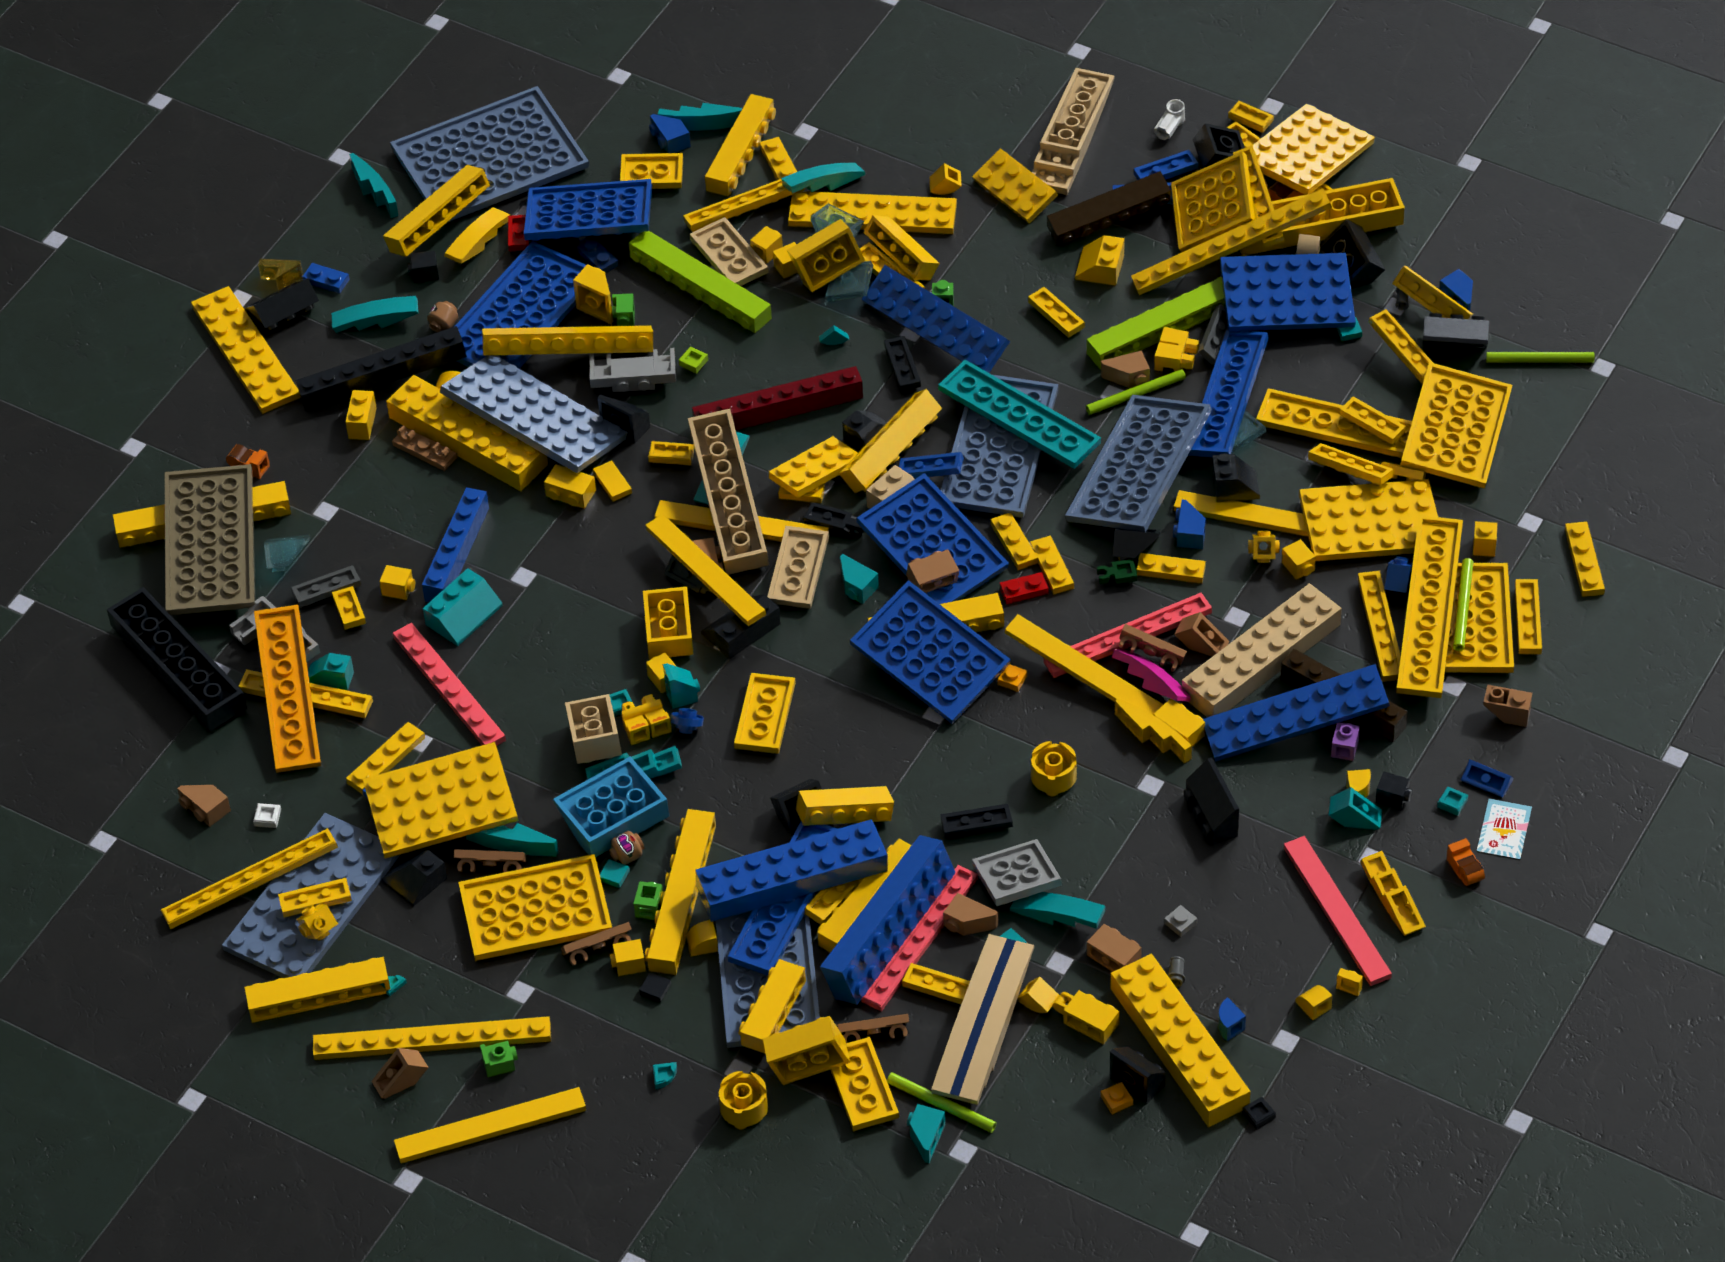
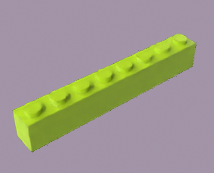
[629,231,772,333]
[1087,277,1225,369]

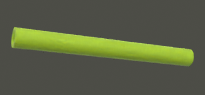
[1486,352,1595,363]
[1086,369,1186,415]
[1453,558,1473,651]
[887,1072,997,1133]

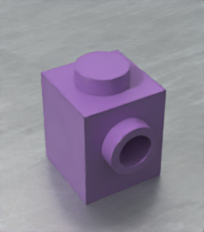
[1331,722,1360,761]

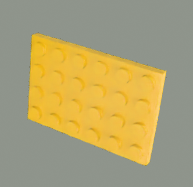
[1252,104,1375,195]
[1400,362,1513,489]
[1299,479,1438,561]
[1445,563,1514,673]
[363,742,519,858]
[458,854,612,961]

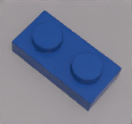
[302,263,350,294]

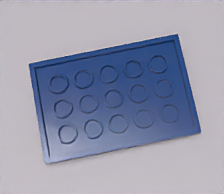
[524,179,652,241]
[1220,253,1356,332]
[856,473,1009,604]
[850,580,1011,724]

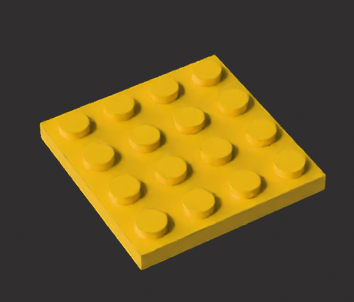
[1171,151,1255,252]

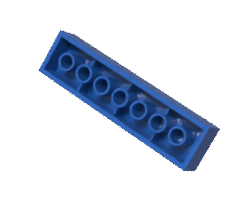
[695,819,888,922]
[820,835,956,1005]

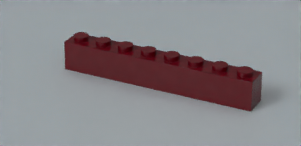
[692,366,863,430]

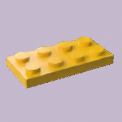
[972,148,1058,224]
[769,436,858,498]
[734,673,796,754]
[830,1037,899,1131]

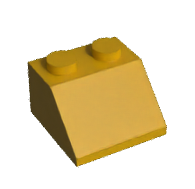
[1075,235,1124,285]
[573,264,613,324]

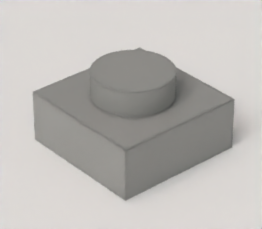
[1164,905,1197,937]

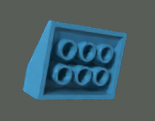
[553,756,669,858]

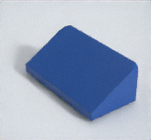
[1461,759,1514,798]

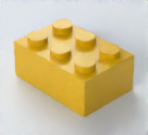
[787,219,865,292]
[643,587,694,659]
[763,1016,850,1085]

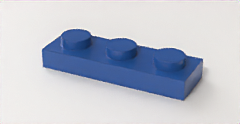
[1133,150,1198,180]
[899,452,964,479]

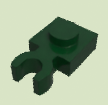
[1097,559,1137,584]

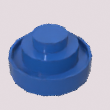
[670,708,704,734]

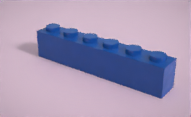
[422,487,489,602]

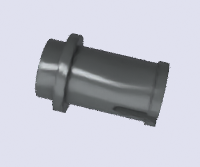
[1395,288,1410,310]
[1167,956,1185,987]

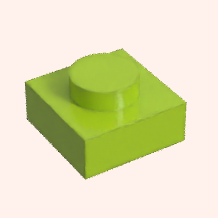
[679,346,708,374]

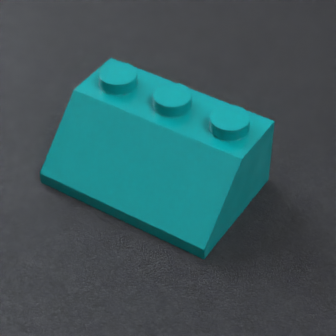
[423,568,503,646]

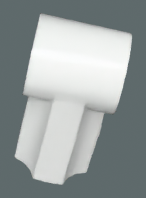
[1154,99,1185,140]

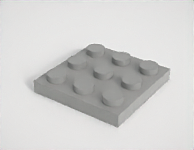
[972,839,1062,906]

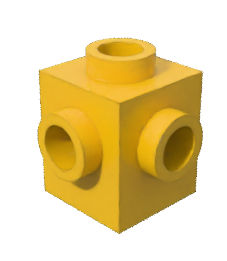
[1248,531,1280,563]
[296,904,338,941]

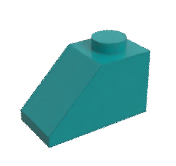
[840,554,879,604]
[308,653,354,690]
[663,663,700,709]
[1329,787,1382,830]
[907,1104,945,1163]

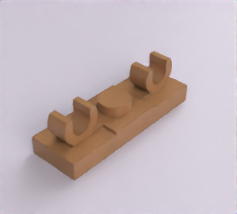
[392,425,457,471]
[1119,624,1187,672]
[454,850,526,872]
[561,922,632,966]
[837,1014,909,1043]

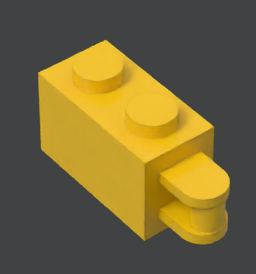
[1053,990,1119,1045]

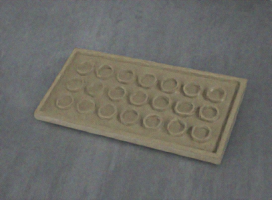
[165,464,255,615]

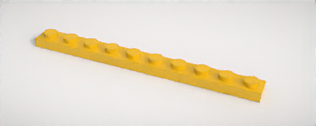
[1131,188,1332,295]
[313,1016,551,1060]

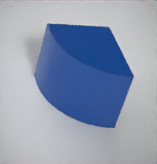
[1218,997,1246,1041]

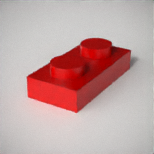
[508,215,530,251]
[1000,572,1049,604]

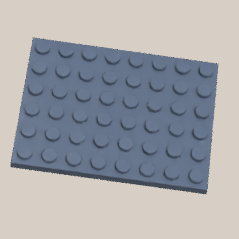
[390,86,589,222]

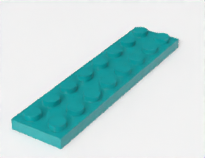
[938,360,1101,469]

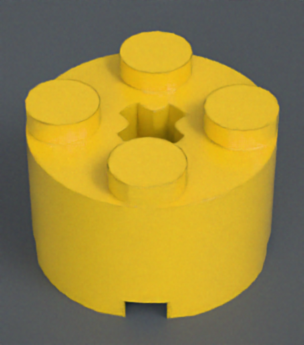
[1031,741,1077,796]
[719,1071,768,1129]

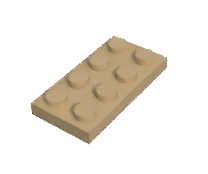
[690,217,769,286]
[767,526,829,609]

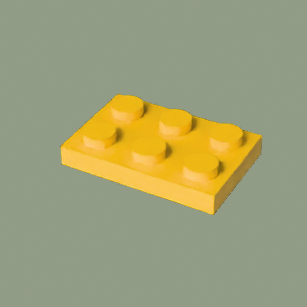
[620,153,683,189]

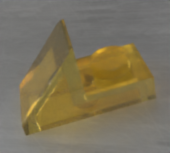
[258,259,303,290]

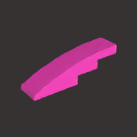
[1112,649,1191,701]

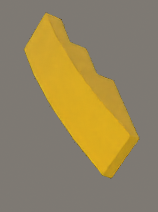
[444,207,510,264]
[1115,699,1192,764]
[1360,851,1426,936]

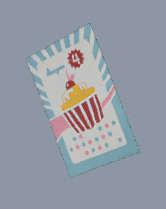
[1477,799,1532,859]

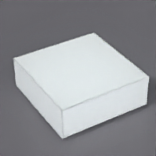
[253,803,281,828]

